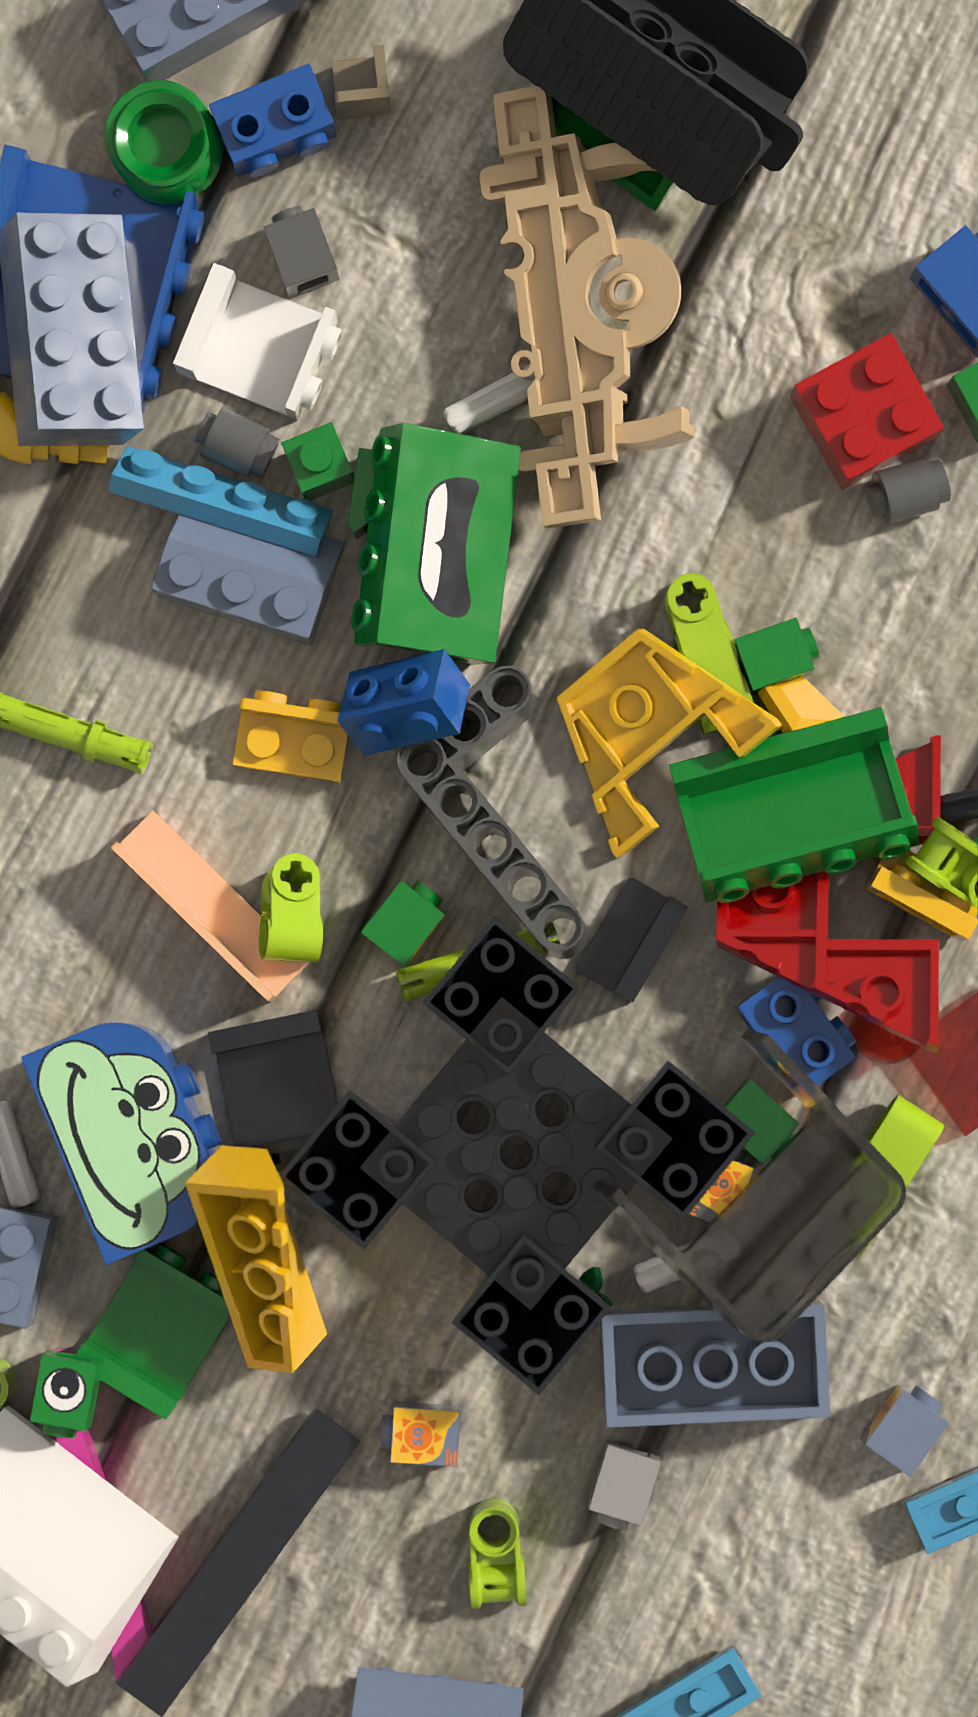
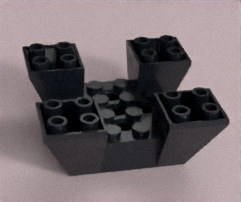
[279,916,755,1396]

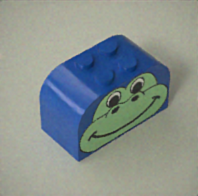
[21,1022,222,1265]

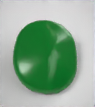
[105,80,223,205]

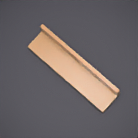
[111,811,310,1002]

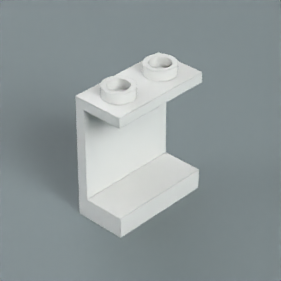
[173,263,343,421]

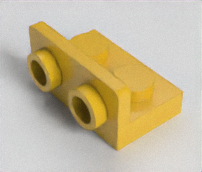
[233,690,349,783]
[865,851,978,942]

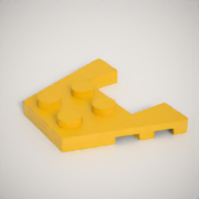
[557,629,782,858]

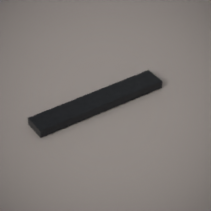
[115,1408,360,1717]

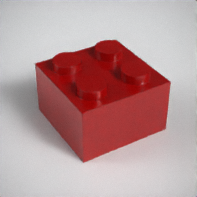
[790,333,944,490]

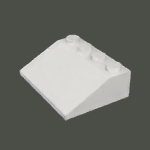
[0,1406,178,1687]

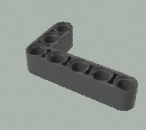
[397,666,588,960]

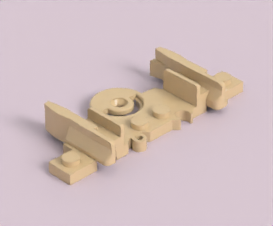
[479,86,695,529]

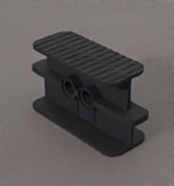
[503,0,809,205]

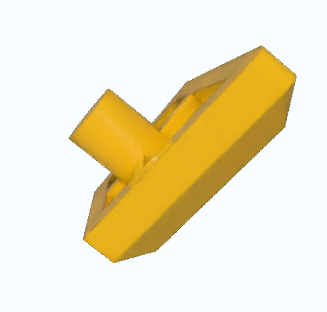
[758,677,844,733]

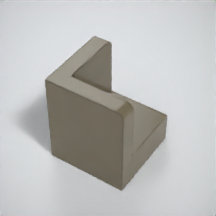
[331,45,391,120]

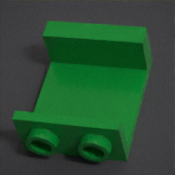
[76,1243,230,1420]

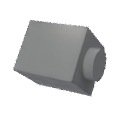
[587,1439,661,1530]

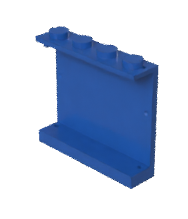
[0,144,205,412]

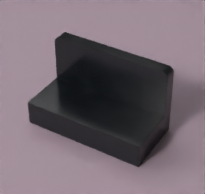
[577,878,688,1003]

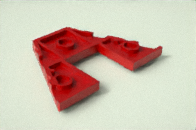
[716,735,941,1053]

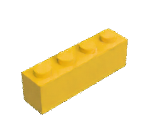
[185,1145,327,1373]

